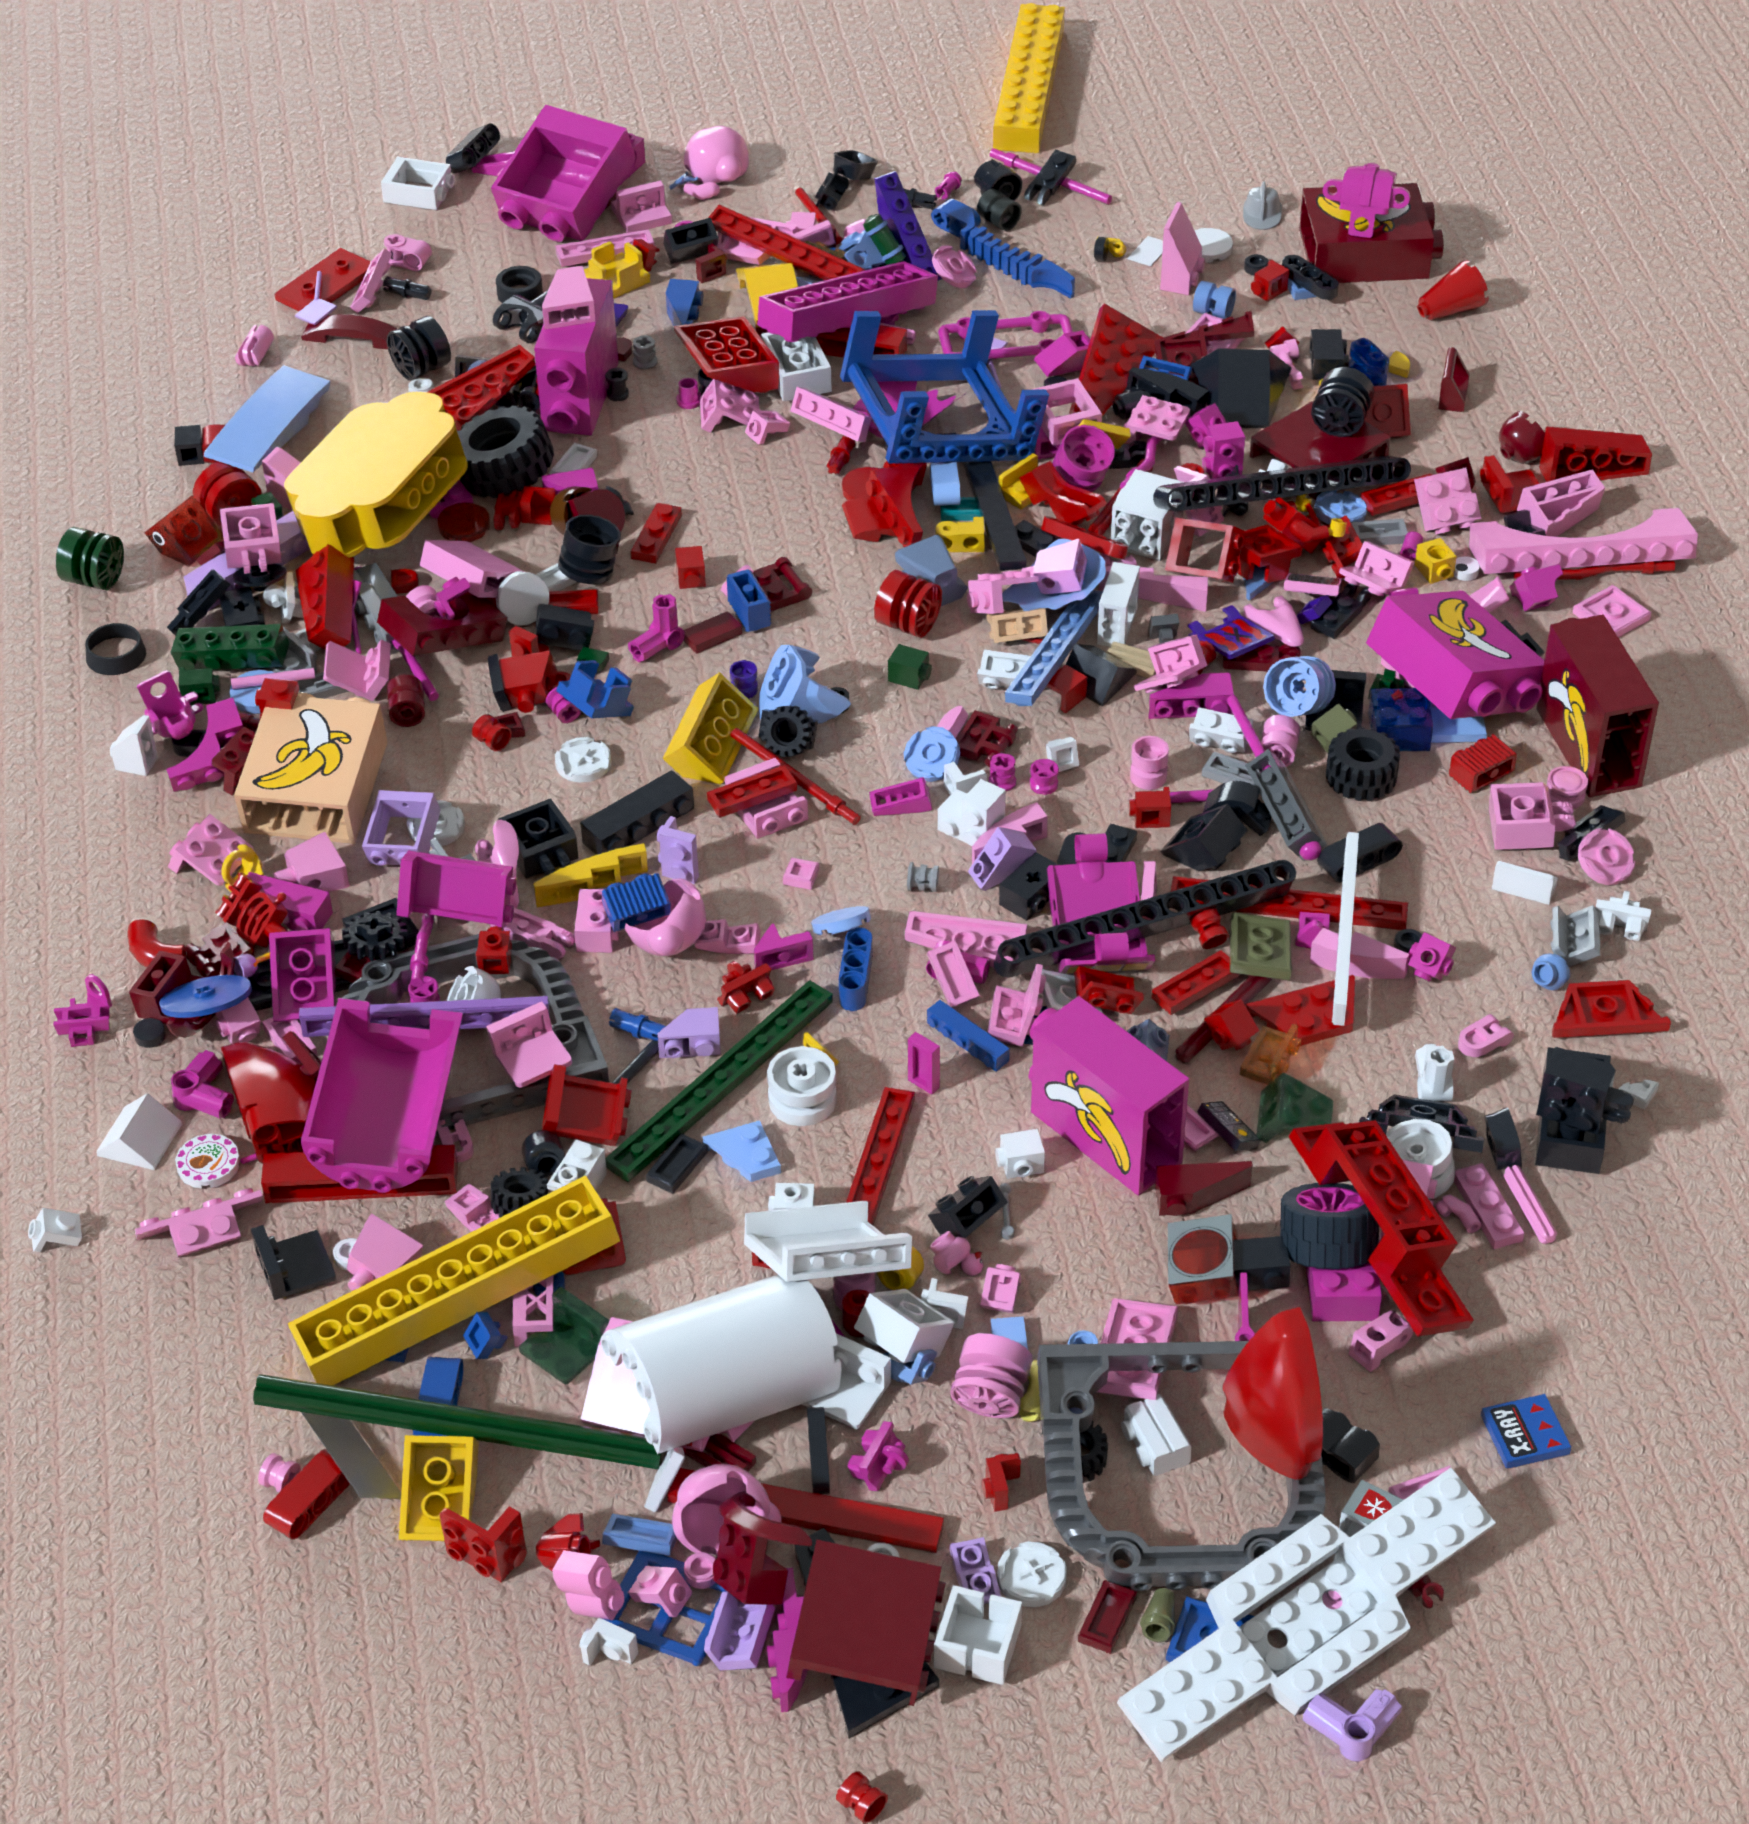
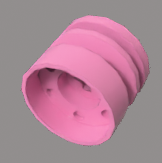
[950,1333,1033,1418]

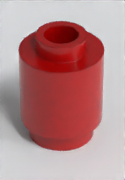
[842,1289,870,1337]

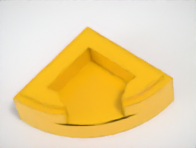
[1384,351,1410,378]

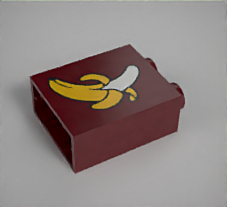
[1299,183,1444,283]
[1536,614,1659,798]

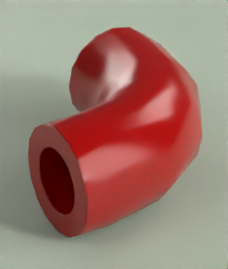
[127,919,187,968]

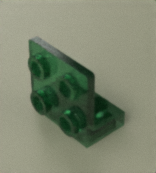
[1256,1072,1333,1143]
[519,1287,609,1385]

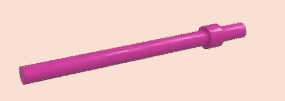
[990,148,1112,204]

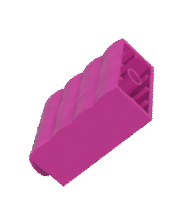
[491,105,636,242]

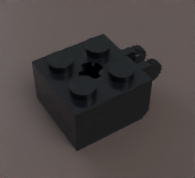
[498,798,579,879]
[1536,1047,1634,1135]

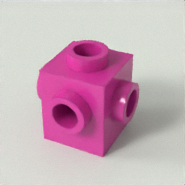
[1185,403,1227,448]
[1408,932,1456,982]

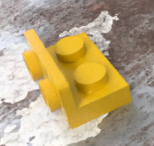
[998,453,1038,510]

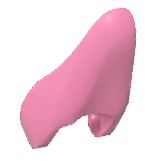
[1243,596,1304,647]
[475,820,519,908]

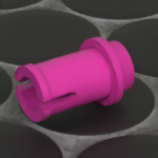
[935,171,962,200]

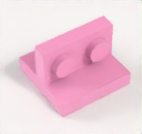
[611,180,672,233]

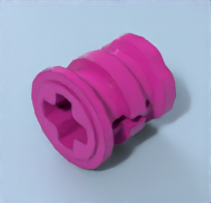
[545,687,581,723]
[988,753,1016,791]

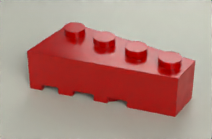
[1539,426,1652,482]
[295,544,354,650]

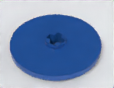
[159,975,252,1018]

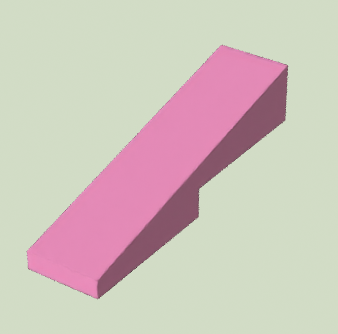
[1099,566,1208,612]

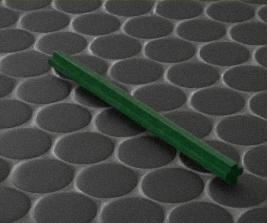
[253,1374,662,1469]

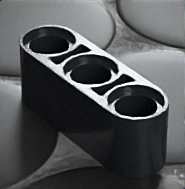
[446,123,500,174]
[1317,823,1403,883]

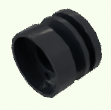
[387,316,451,380]
[1311,367,1374,437]
[558,515,621,584]

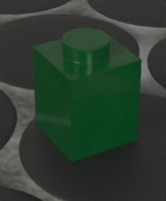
[888,644,932,690]

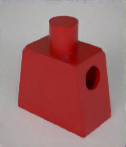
[499,650,557,713]

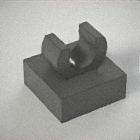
[1148,614,1179,644]

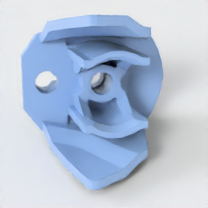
[759,645,851,724]

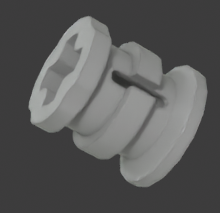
[633,335,657,369]
[907,862,939,892]

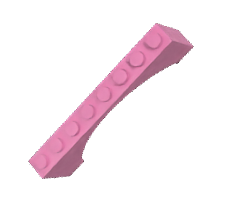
[1469,508,1698,574]

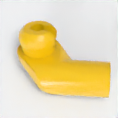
[1096,236,1126,257]

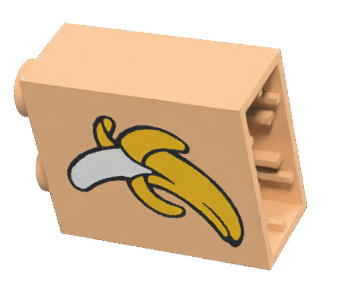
[234,692,388,844]

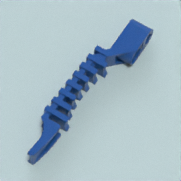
[931,199,1075,299]

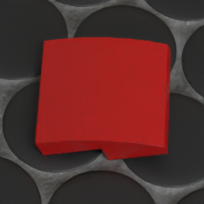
[842,497,897,542]

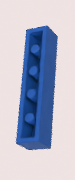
[927,1000,1010,1072]

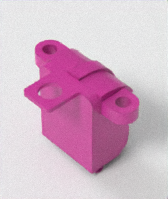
[1322,163,1410,238]

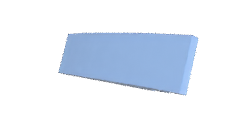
[204,365,330,473]

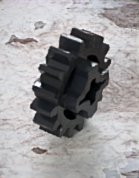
[342,911,408,961]

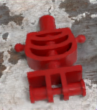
[215,872,288,952]

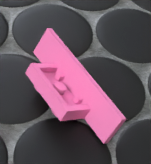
[135,1188,263,1258]

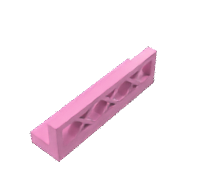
[513,1275,554,1347]

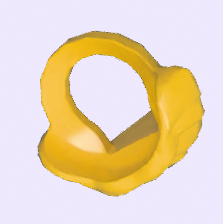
[221,844,264,892]

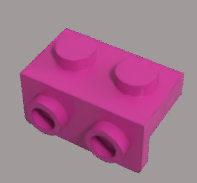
[434,576,471,620]

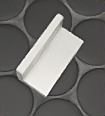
[1492,861,1558,905]

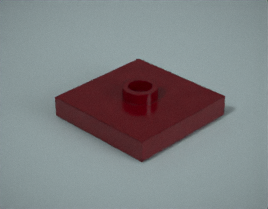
[282,1030,321,1081]

